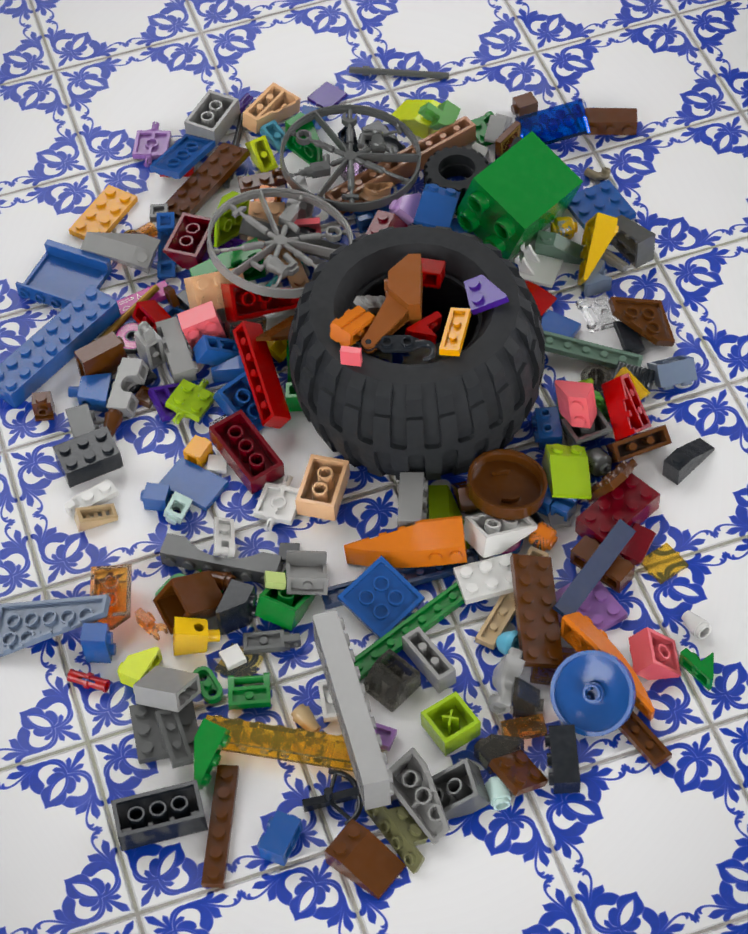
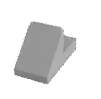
[484,113,513,144]

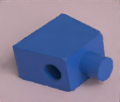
[68,373,114,413]

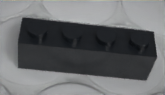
[111,780,208,851]

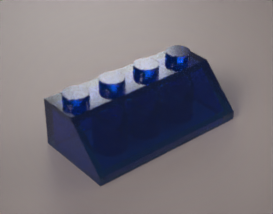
[515,99,591,145]

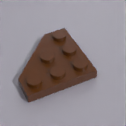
[608,296,675,347]
[587,458,638,503]

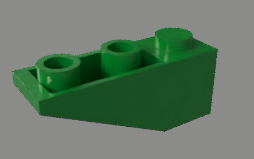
[194,718,231,790]

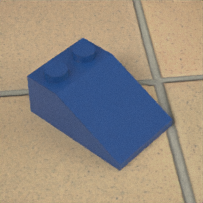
[413,183,460,228]
[212,371,266,431]

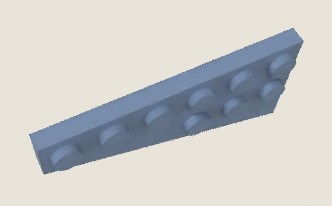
[0,594,111,657]

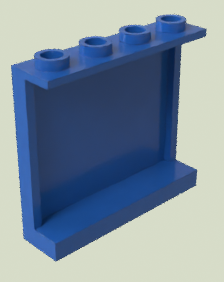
[15,239,113,310]

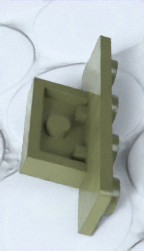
[364,805,428,874]

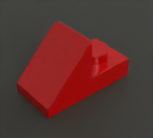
[405,311,442,344]

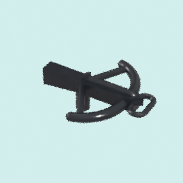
[302,769,363,825]

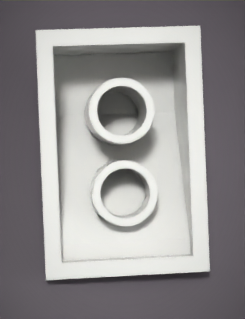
[464,512,538,558]

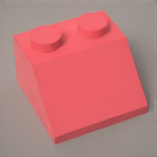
[554,380,597,429]
[628,627,681,680]

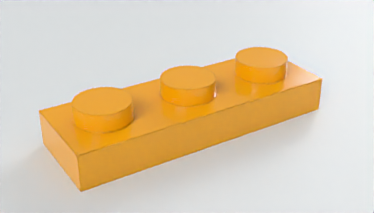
[439,308,471,356]

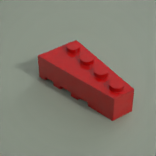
[221,284,299,321]

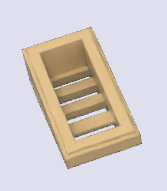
[74,503,118,532]

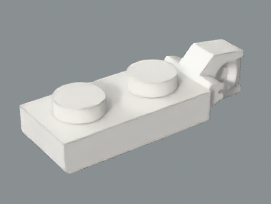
[64,478,119,516]

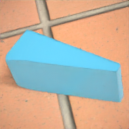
[260,119,288,153]

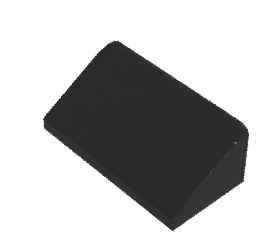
[613,321,645,354]

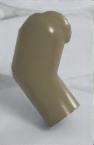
[584,167,611,181]

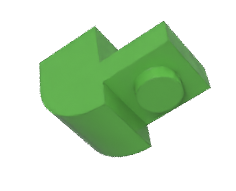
[418,100,461,130]

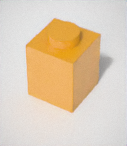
[183,435,214,468]

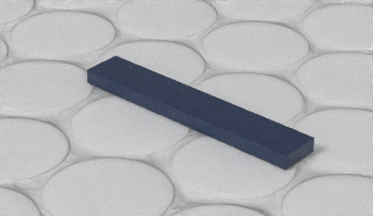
[552,519,636,617]

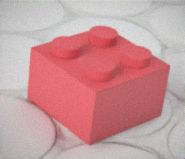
[177,301,228,353]

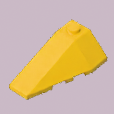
[577,212,619,286]

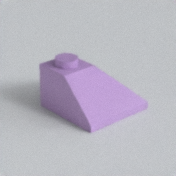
[389,193,421,225]

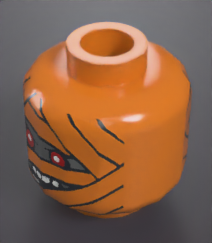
[528,522,558,551]

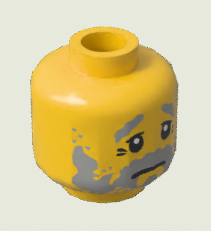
[550,216,578,239]

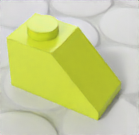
[245,135,278,173]
[117,647,162,688]

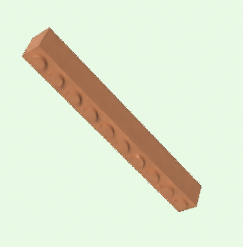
[325,116,476,214]

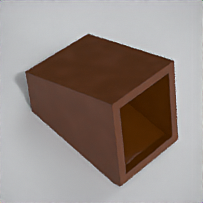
[153,570,223,635]

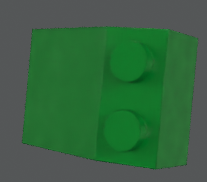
[285,112,323,165]
[255,569,316,631]

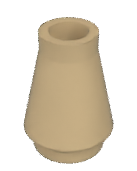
[291,704,321,736]

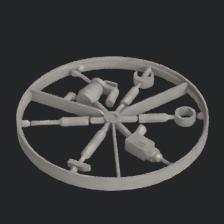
[207,188,354,298]

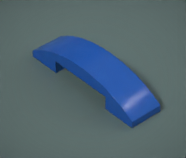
[157,212,177,279]

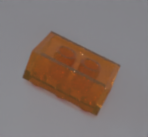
[90,564,132,630]

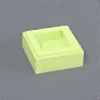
[264,571,286,590]

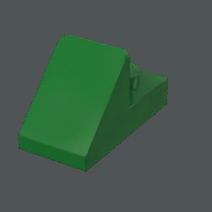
[679,648,714,690]

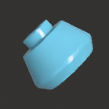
[496,630,520,655]

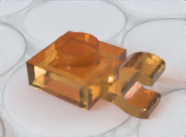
[134,607,168,641]

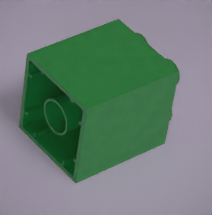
[455,131,583,260]

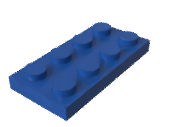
[150,134,216,179]

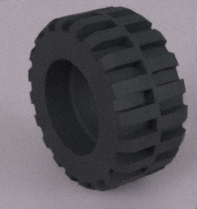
[423,146,489,211]

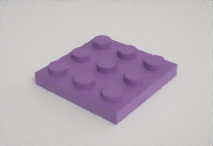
[555,581,628,631]

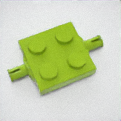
[165,379,215,424]

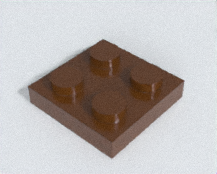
[488,750,548,797]

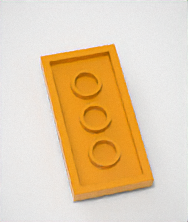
[69,185,138,240]

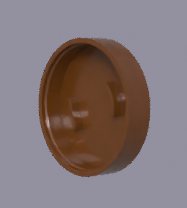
[466,449,548,520]

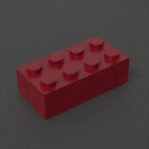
[209,409,285,494]
[575,473,660,544]

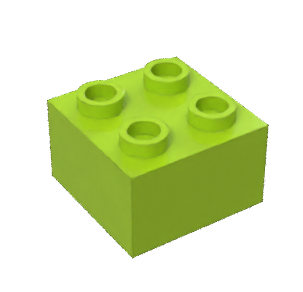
[420,691,481,756]

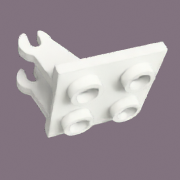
[515,243,563,288]

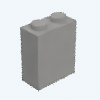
[133,666,201,712]

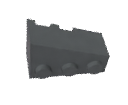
[610,215,656,268]

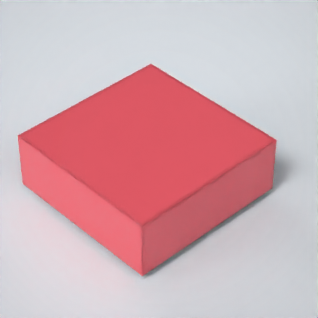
[340,346,363,367]

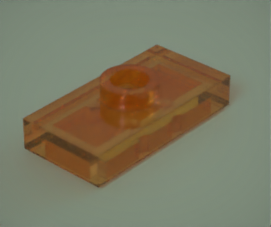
[501,713,547,743]

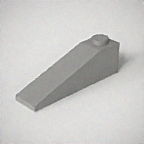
[81,232,161,273]
[389,747,451,845]

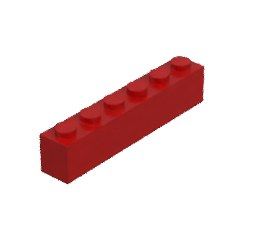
[233,321,291,429]

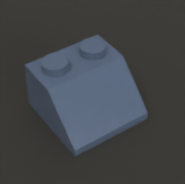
[647,355,698,390]

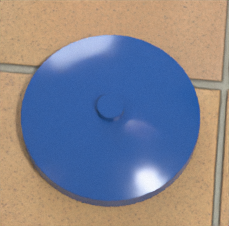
[550,650,636,737]

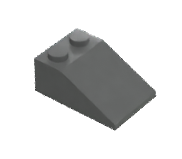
[431,758,491,820]

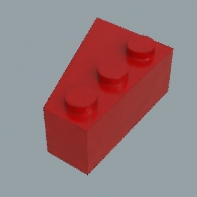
[601,373,652,441]

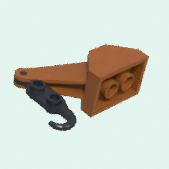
[361,254,437,361]

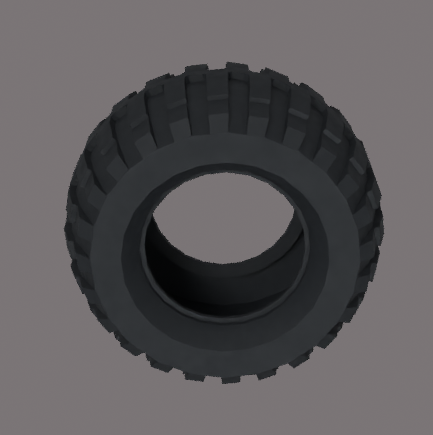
[288,224,545,481]

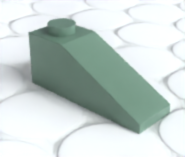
[535,230,584,265]

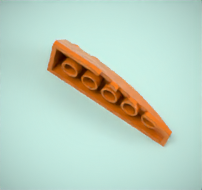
[344,515,467,568]
[560,611,655,721]

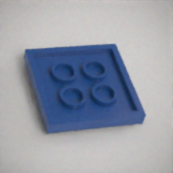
[567,180,636,229]
[337,556,425,639]

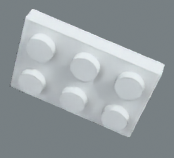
[453,552,513,605]

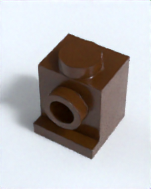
[31,391,55,422]

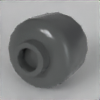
[586,448,612,477]

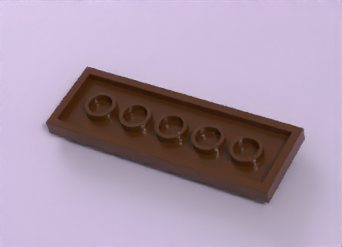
[165,142,251,219]
[510,553,563,669]

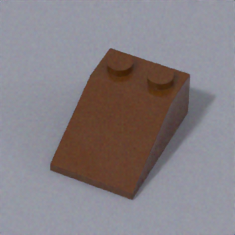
[324,819,406,900]

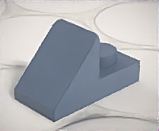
[584,259,612,297]

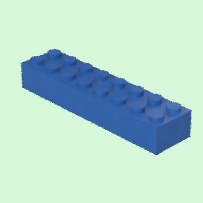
[0,285,121,409]

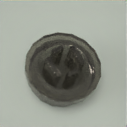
[580,365,612,393]

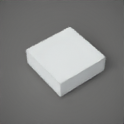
[207,454,228,474]
[219,643,247,671]

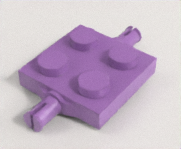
[132,121,172,167]

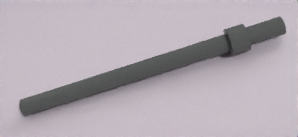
[349,66,449,79]

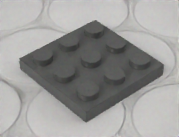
[129,700,198,764]

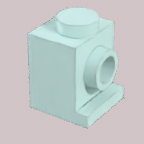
[163,491,193,525]

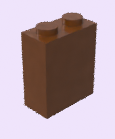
[74,331,128,377]

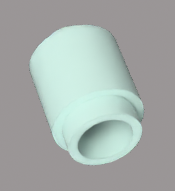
[485,776,511,811]

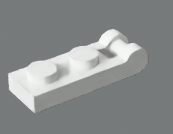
[213,517,235,558]

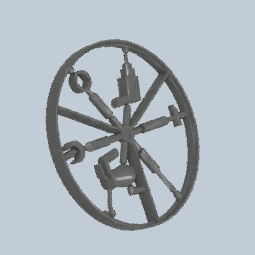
[280,104,421,212]

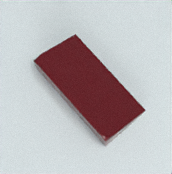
[620,523,656,566]

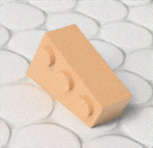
[242,82,301,134]

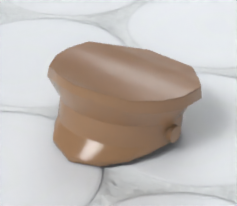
[359,182,394,202]

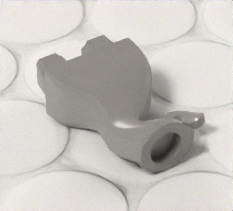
[488,647,526,714]

